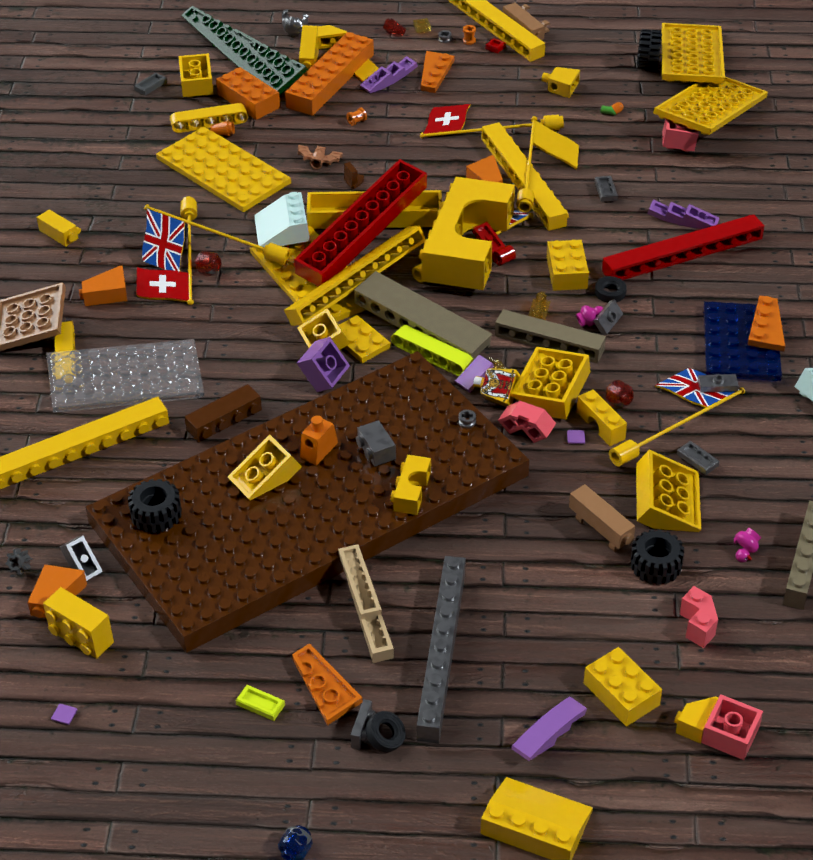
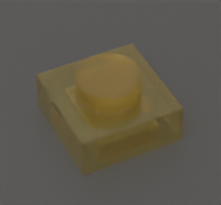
[413,18,431,33]

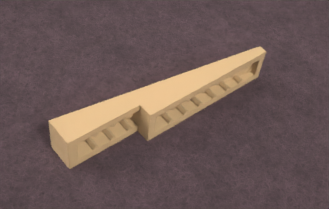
[338,544,394,663]

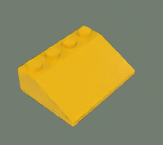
[511,347,591,420]
[636,449,701,532]
[481,777,593,860]

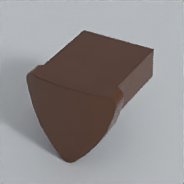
[344,162,364,189]

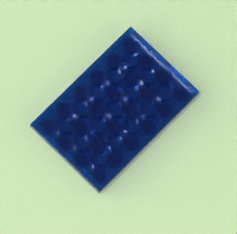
[703,301,782,381]

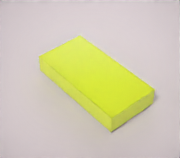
[235,685,285,721]

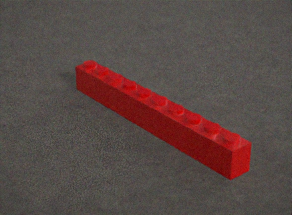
[602,214,765,280]

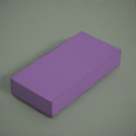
[455,355,494,393]

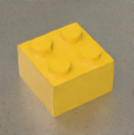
[297,308,350,350]

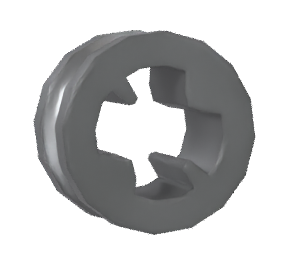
[438,30,452,43]
[458,410,476,429]

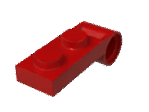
[472,222,516,266]

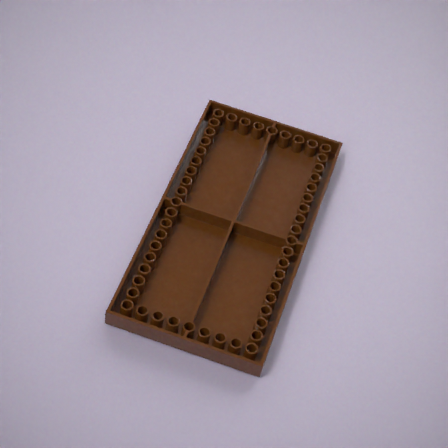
[85,351,529,653]

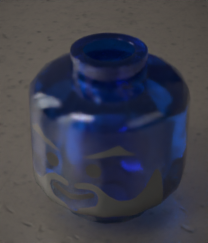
[278,825,313,860]

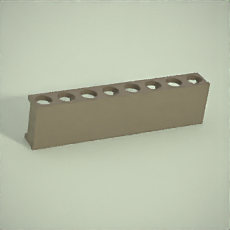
[354,271,492,359]

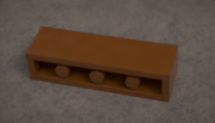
[184,384,262,443]

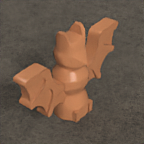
[298,145,343,169]

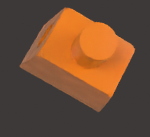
[300,416,338,466]

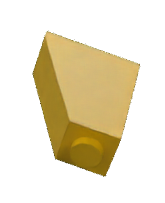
[299,25,319,69]

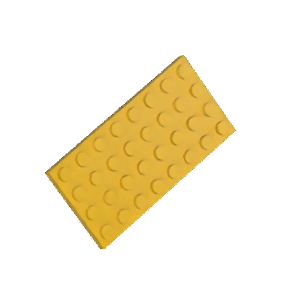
[661,23,725,84]
[653,76,768,135]
[156,127,291,212]
[250,226,377,322]

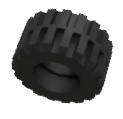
[637,29,662,69]
[128,479,182,533]
[630,529,684,585]

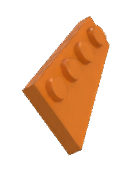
[421,51,455,93]
[748,295,785,352]
[292,643,363,726]

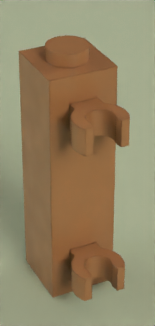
[503,2,550,40]
[569,484,635,552]

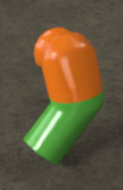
[600,102,624,115]

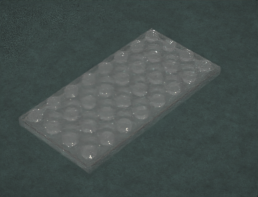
[46,339,204,413]

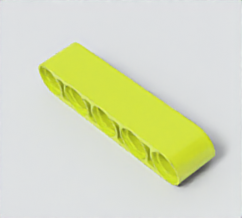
[391,325,474,376]

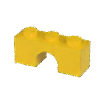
[577,389,627,446]
[390,455,431,515]

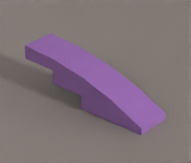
[360,56,418,93]
[647,199,719,229]
[511,696,587,761]

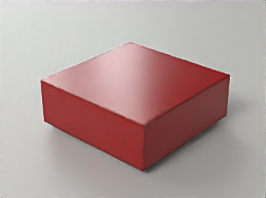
[485,38,506,54]

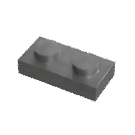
[351,699,375,750]

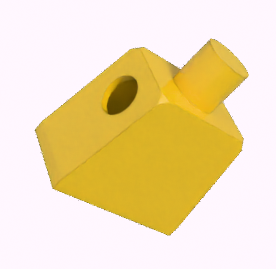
[541,67,580,98]

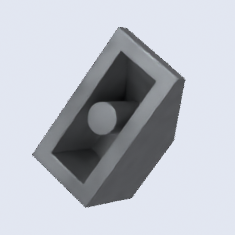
[59,536,103,581]

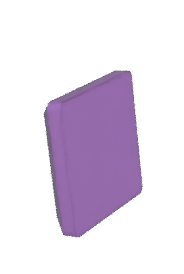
[567,430,585,444]
[51,704,77,725]

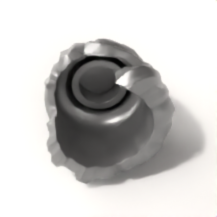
[282,9,309,36]

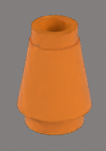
[210,120,235,136]

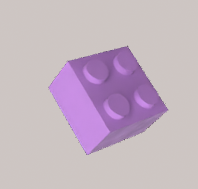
[297,337,350,392]

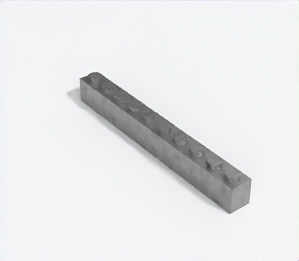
[417,556,466,744]

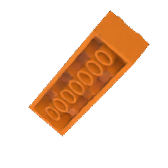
[285,32,374,116]

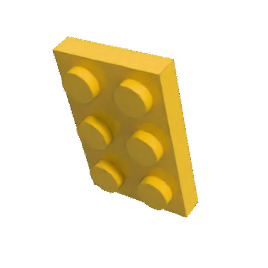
[339,315,391,363]

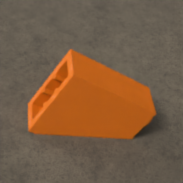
[466,155,503,183]
[79,265,127,306]
[28,565,87,618]

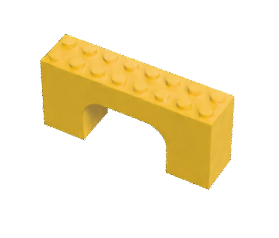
[419,177,515,290]

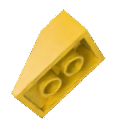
[228,434,302,501]

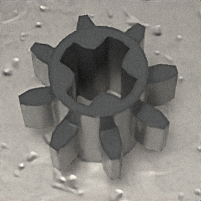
[5,548,33,575]

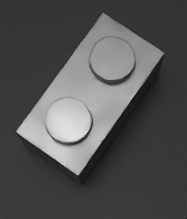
[356,420,396,466]

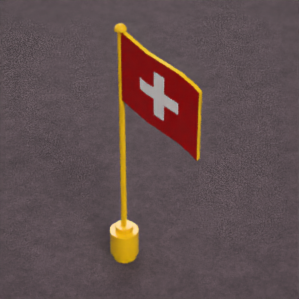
[420,104,564,139]
[136,196,197,305]

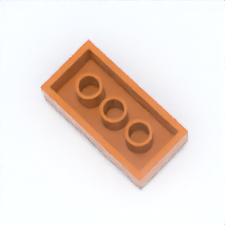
[216,67,280,120]

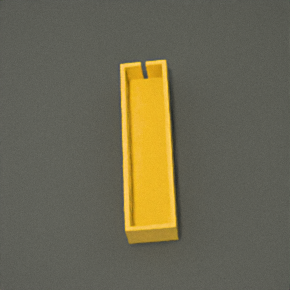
[306,190,442,229]

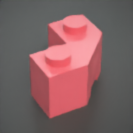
[498,401,556,443]
[680,586,718,648]

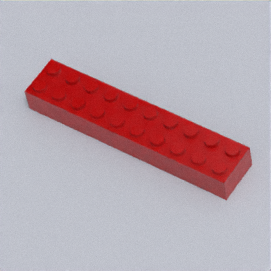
[294,159,427,287]

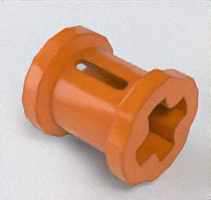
[463,25,476,45]
[346,107,367,126]

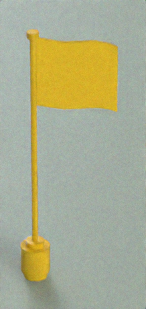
[516,116,579,213]

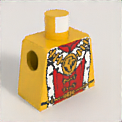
[473,368,520,408]

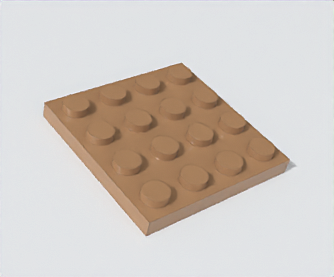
[0,282,66,351]

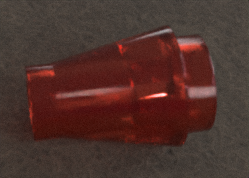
[383,18,406,36]

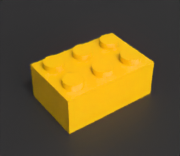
[178,53,214,97]
[546,240,589,291]
[43,587,114,659]
[583,647,662,727]

